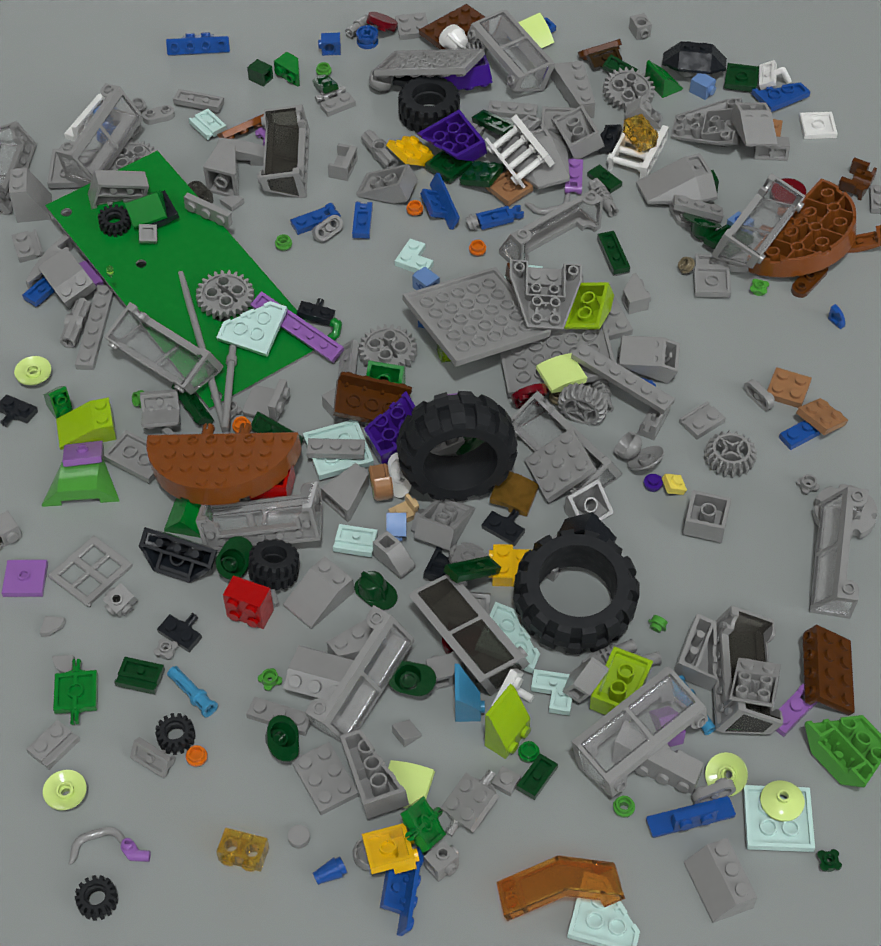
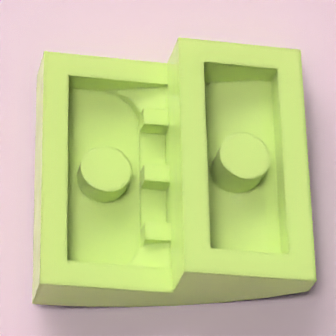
[518,13,554,48]
[536,353,587,393]
[388,760,435,808]

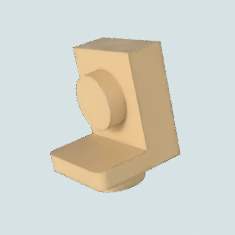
[388,493,419,523]

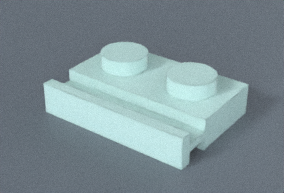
[188,109,227,140]
[333,524,378,557]

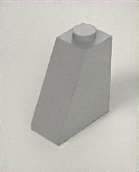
[321,463,369,522]

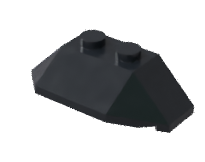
[662,41,727,74]
[139,527,218,583]

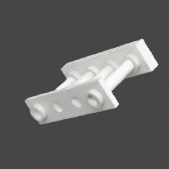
[485,115,555,189]
[607,117,669,179]

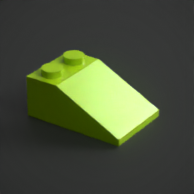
[564,282,614,329]
[56,397,116,450]
[589,646,653,723]
[485,684,531,759]

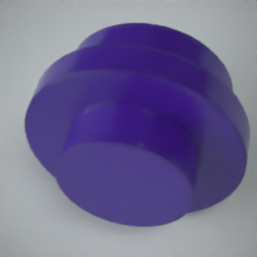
[644,474,663,492]

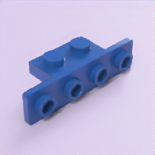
[166,32,230,55]
[420,173,460,230]
[646,796,736,838]
[380,846,424,936]

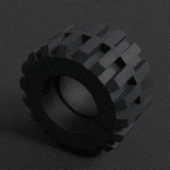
[248,539,299,591]

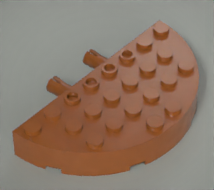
[748,178,856,277]
[146,423,302,505]

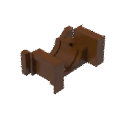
[838,157,877,201]

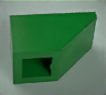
[274,52,300,87]
[43,386,73,419]

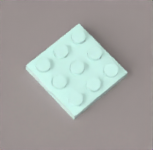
[303,420,374,480]
[743,785,815,852]

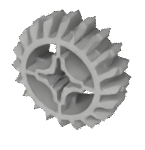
[557,382,608,426]
[705,430,757,478]

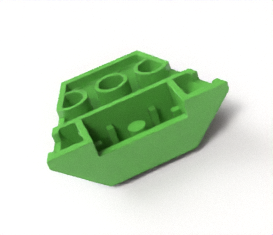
[42,457,120,507]
[805,715,881,787]

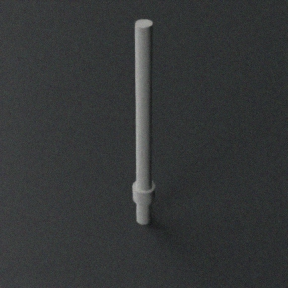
[221,345,237,432]

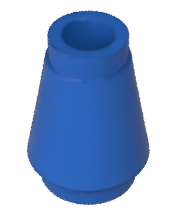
[313,857,348,885]

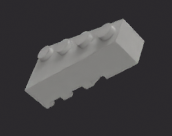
[551,61,595,118]

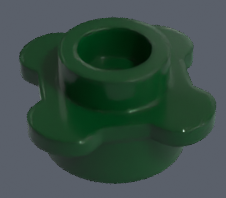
[817,849,842,872]

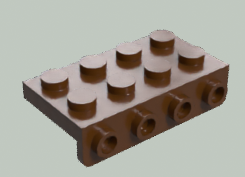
[419,4,489,49]
[333,372,412,423]
[803,625,855,716]

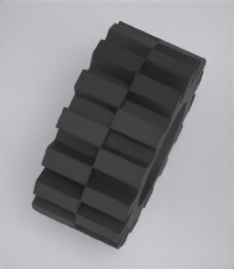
[98,204,131,237]
[155,713,196,755]
[75,875,118,921]

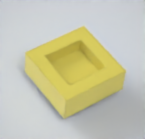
[661,474,687,495]

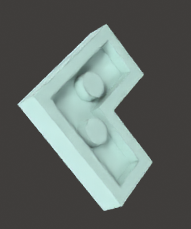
[395,238,434,273]
[531,669,572,716]

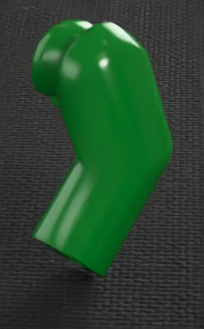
[327,318,342,341]

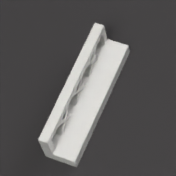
[64,93,106,141]

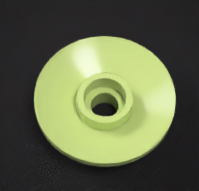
[14,356,51,385]
[705,752,748,796]
[43,770,87,810]
[760,780,805,822]

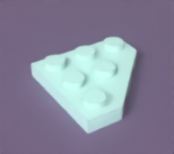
[216,301,288,357]
[474,602,540,674]
[567,872,640,946]

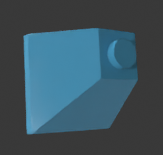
[455,664,485,722]

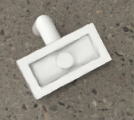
[759,60,792,90]
[492,669,534,706]

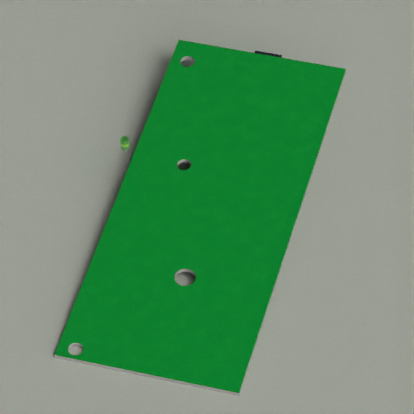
[45,150,316,410]

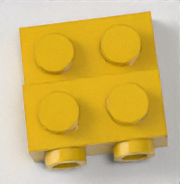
[386,135,434,166]
[489,544,530,587]
[362,823,420,874]

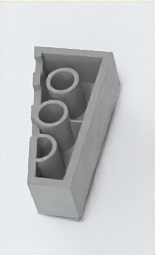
[612,721,704,794]
[340,729,409,819]

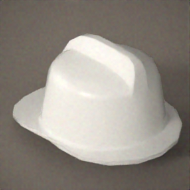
[439,24,468,50]
[388,453,411,498]

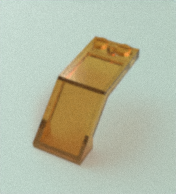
[497,856,625,921]

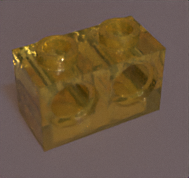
[623,114,659,152]
[216,828,269,872]

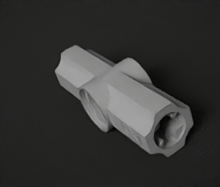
[361,129,398,169]
[60,298,91,348]

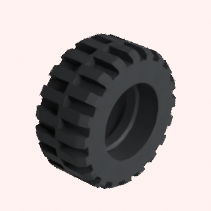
[398,76,460,133]

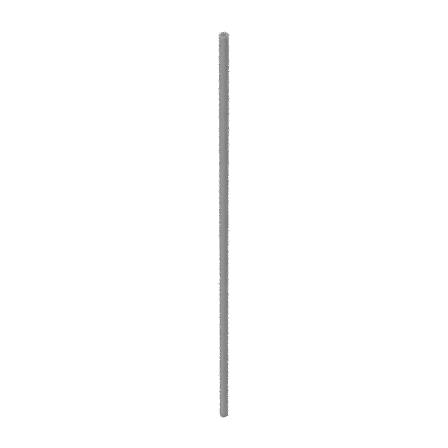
[178,271,279,608]

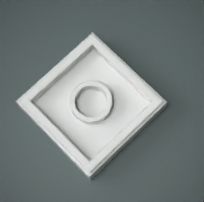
[799,112,838,139]

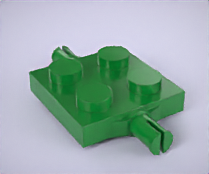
[53,659,98,725]
[400,796,446,853]

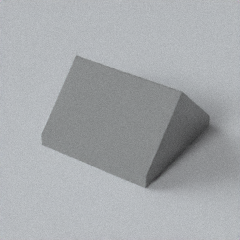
[565,478,614,520]

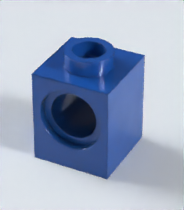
[318,32,341,56]

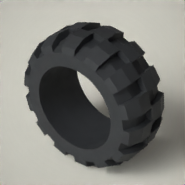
[396,391,518,502]
[513,529,640,654]

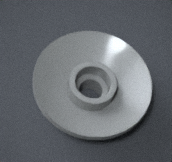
[628,446,664,470]

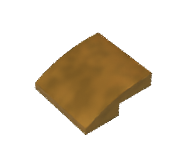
[490,471,539,516]

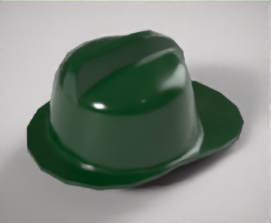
[683,213,722,241]
[215,536,253,580]
[354,571,398,610]
[389,661,437,696]
[265,715,299,762]

